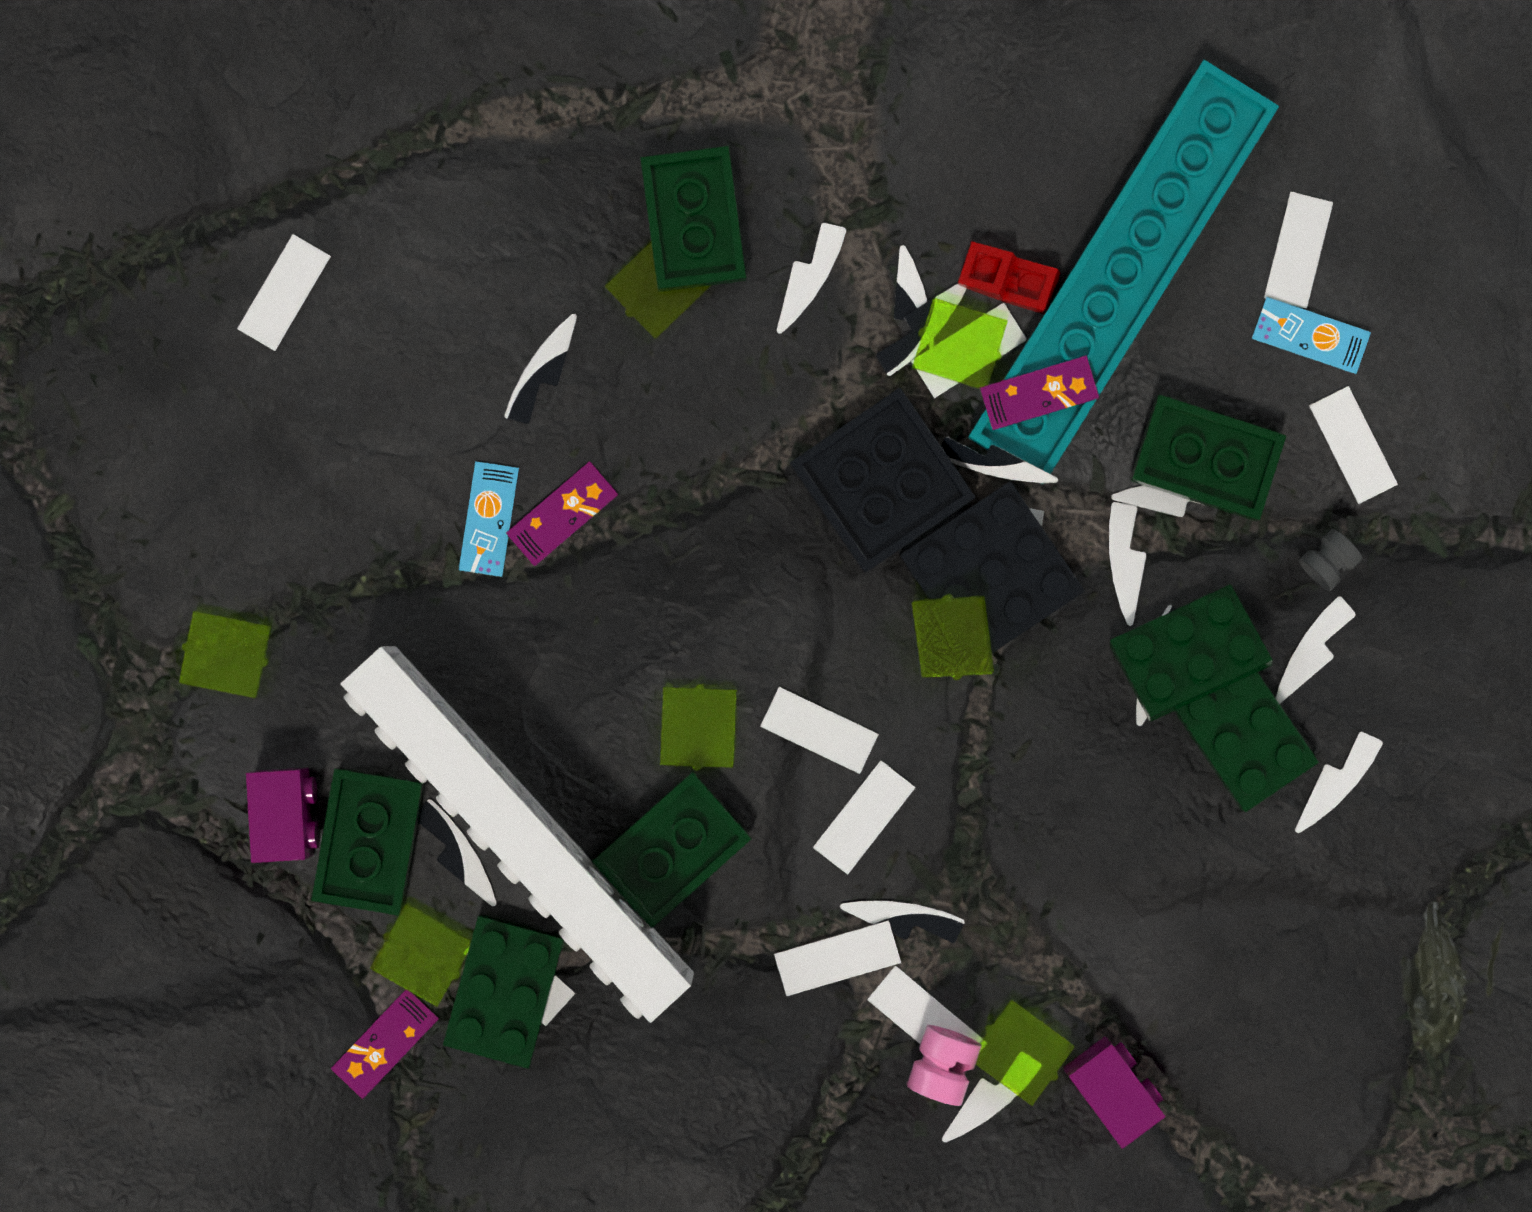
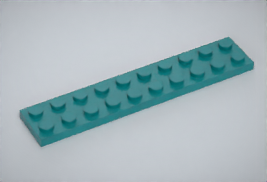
[968,60,1279,485]

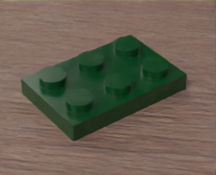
[640,146,746,292]
[1129,394,1287,521]
[1110,584,1273,722]
[1174,672,1319,813]
[311,767,425,916]
[592,772,752,929]
[443,914,564,1069]

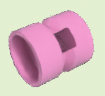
[906,1025,982,1106]

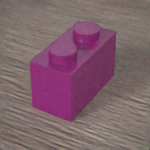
[246,767,320,863]
[1063,1036,1166,1149]

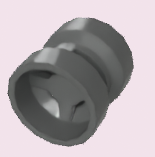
[1298,529,1363,591]

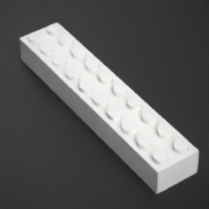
[340,646,694,1023]

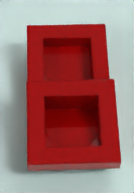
[958,241,1061,314]

